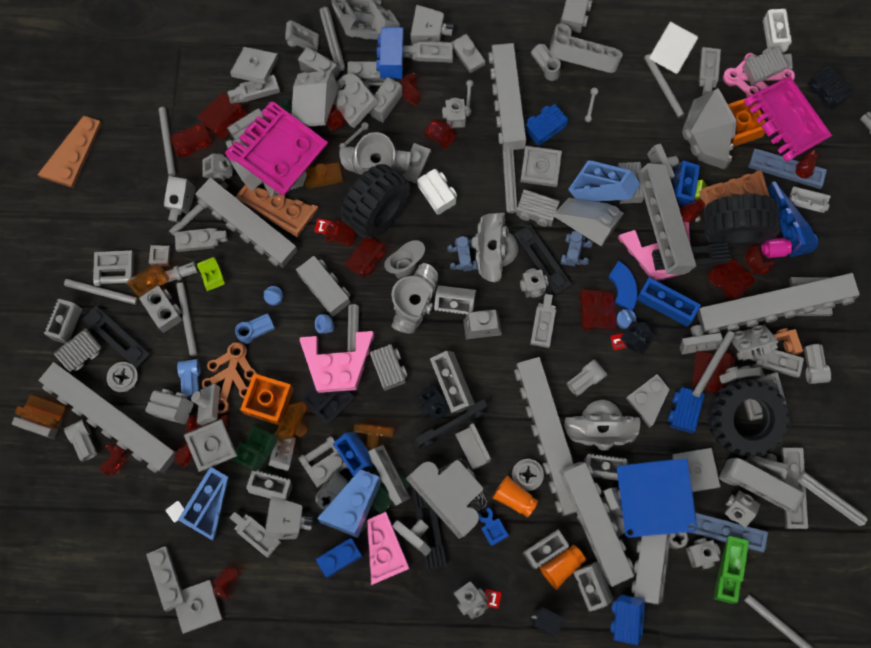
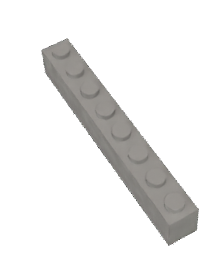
[697,273,860,334]
[514,357,577,517]
[38,362,178,474]

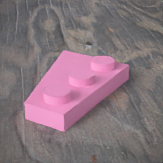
[367,512,409,585]

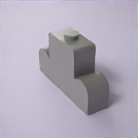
[405,460,483,539]

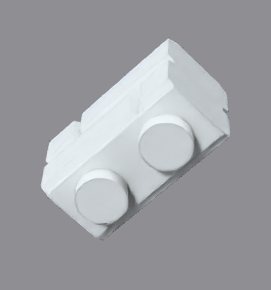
[763,9,791,52]
[417,169,457,215]

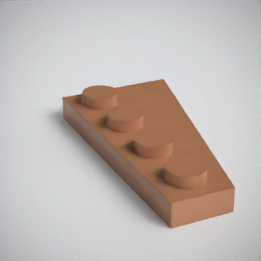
[38,116,102,188]
[699,170,770,208]
[235,184,318,237]

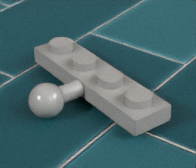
[781,448,808,529]

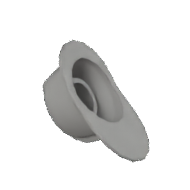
[384,240,425,279]

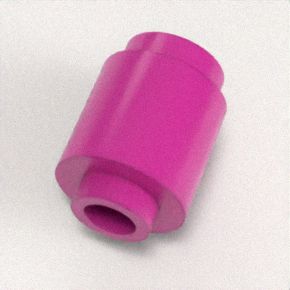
[761,238,792,258]

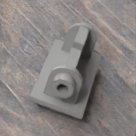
[789,186,830,213]

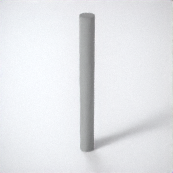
[644,54,685,118]
[159,107,176,176]
[169,181,228,236]
[64,279,138,305]
[176,283,197,356]
[692,331,735,397]
[744,594,813,648]

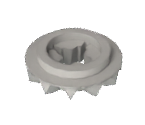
[107,362,138,393]
[512,459,544,491]

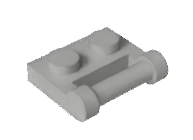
[93,250,134,286]
[298,436,348,488]

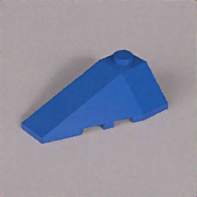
[767,181,818,257]

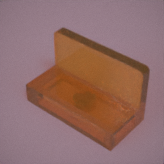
[15,395,66,429]

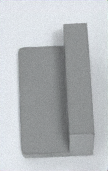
[12,406,63,439]
[455,424,491,470]

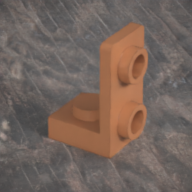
[773,328,803,356]

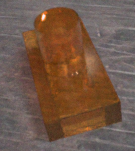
[305,162,343,189]
[127,263,170,297]
[275,402,307,441]
[353,423,395,449]

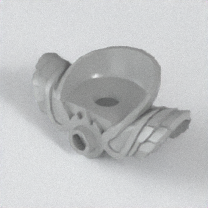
[339,132,411,175]
[472,213,519,282]
[391,263,438,334]
[564,400,640,450]

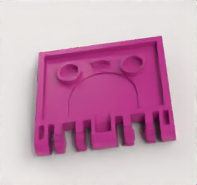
[743,76,832,162]
[225,101,328,196]

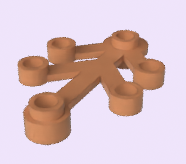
[202,342,257,415]

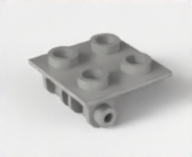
[731,325,778,361]

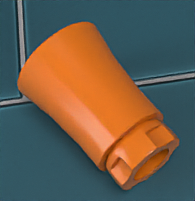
[492,475,538,517]
[539,545,586,589]

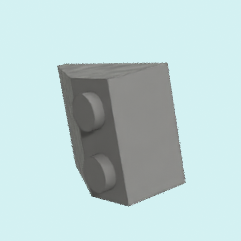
[291,70,339,127]
[553,198,624,246]

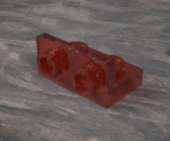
[170,123,213,158]
[345,238,386,279]

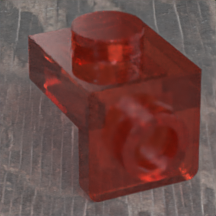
[400,73,420,106]
[326,105,347,132]
[423,119,456,149]
[325,221,355,247]
[745,246,775,275]
[174,442,192,468]
[99,444,126,476]
[213,567,242,599]

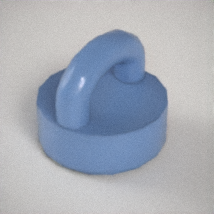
[264,286,283,306]
[616,309,636,329]
[315,314,334,333]

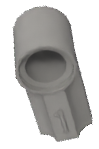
[531,44,561,81]
[804,344,831,384]
[567,359,608,396]
[64,419,98,462]

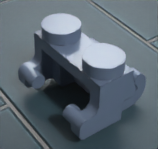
[561,231,593,266]
[447,236,478,271]

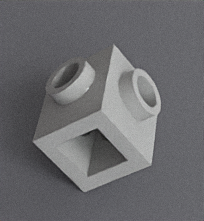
[442,98,468,128]
[203,154,233,182]
[520,269,548,298]
[725,490,760,528]
[686,538,721,569]
[454,581,488,619]

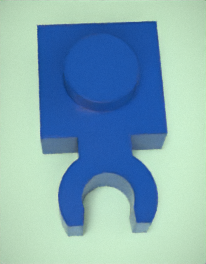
[478,508,509,546]

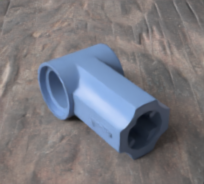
[235,313,275,344]
[177,359,201,399]

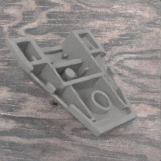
[332,0,400,40]
[682,88,737,169]

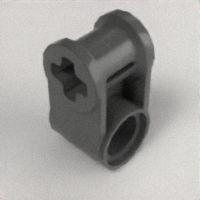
[315,471,350,510]

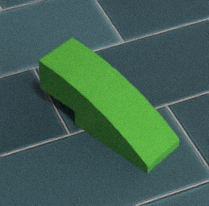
[713,536,749,604]

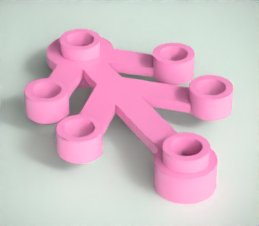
[723,53,795,97]

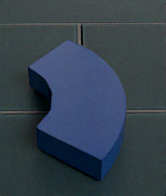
[608,261,637,311]

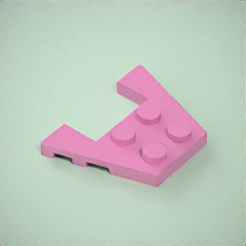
[618,214,691,282]
[300,331,374,393]

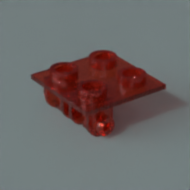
[197,93,248,140]
[707,257,756,301]
[579,289,617,331]
[692,351,735,393]

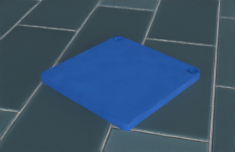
[617,459,697,537]

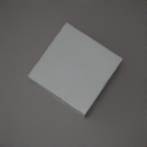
[149,245,171,266]

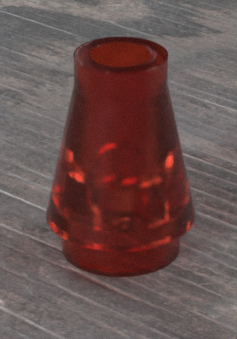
[795,151,818,179]
[680,199,705,222]

